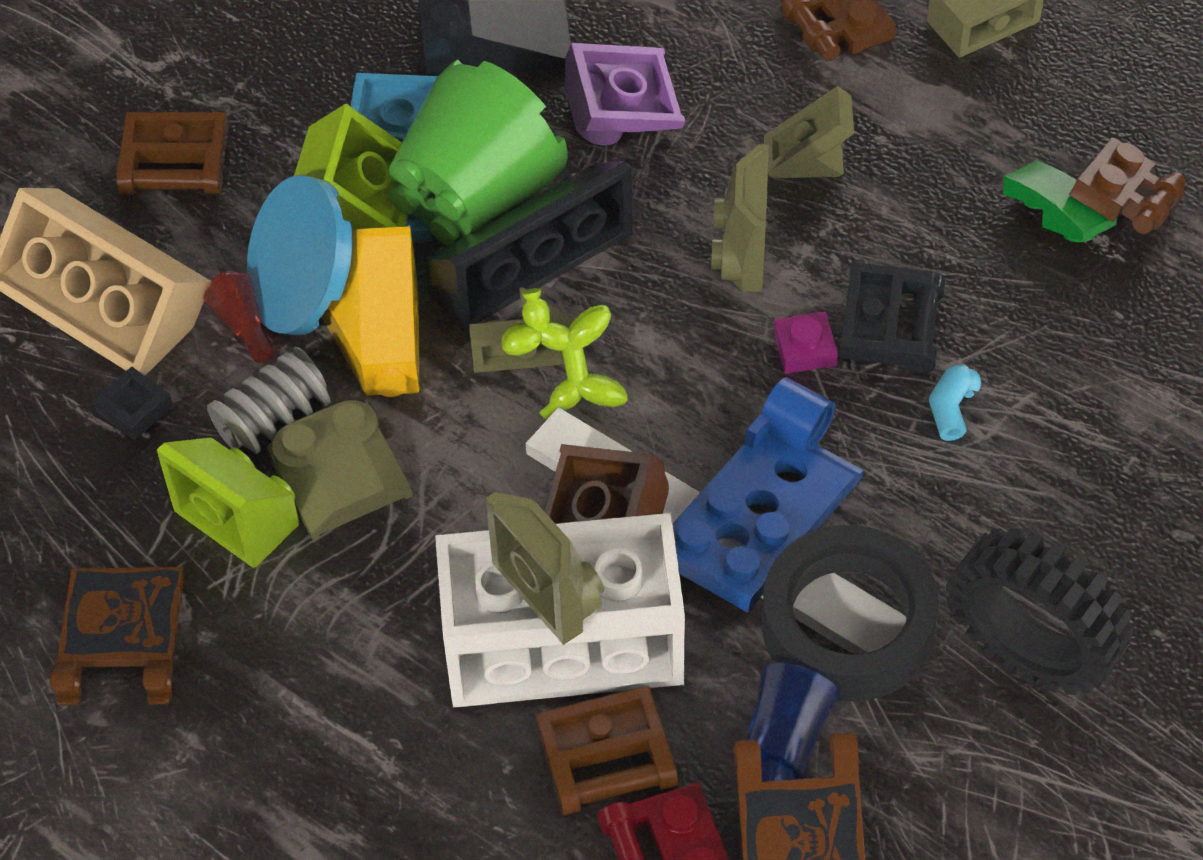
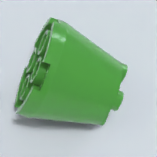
[388,59,568,245]

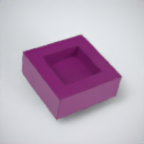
[774,311,838,374]

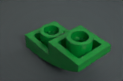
[1003,160,1117,242]

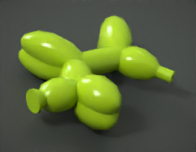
[501,288,628,420]

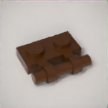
[779,0,896,61]
[1069,137,1186,234]

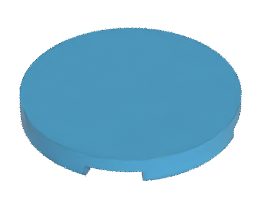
[247,175,352,335]

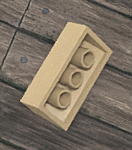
[0,188,212,375]

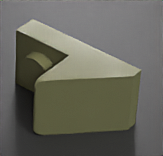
[764,86,854,178]
[469,287,574,373]

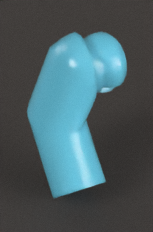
[929,364,981,441]

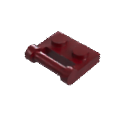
[597,782,729,860]

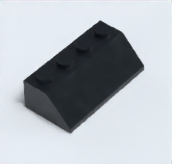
[424,161,633,331]

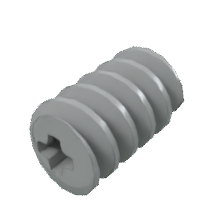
[207,346,331,455]

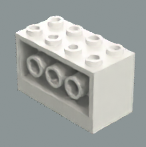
[435,513,685,707]

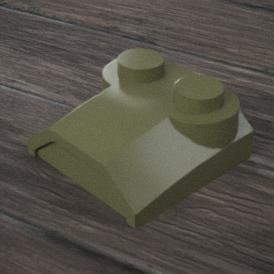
[711,144,769,292]
[266,400,413,540]
[485,492,604,645]

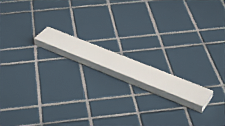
[526,407,906,654]

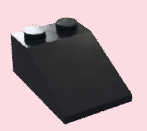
[419,0,571,76]

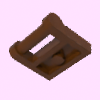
[117,112,229,195]
[536,685,678,816]

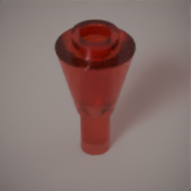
[203,271,274,363]

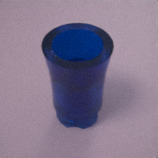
[746,663,840,782]

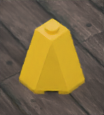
[321,226,420,397]

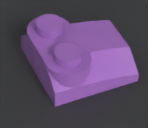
[565,43,686,145]

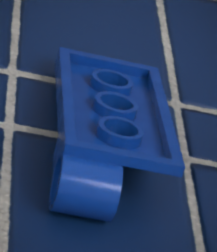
[672,377,864,613]

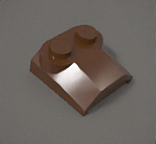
[544,444,669,524]

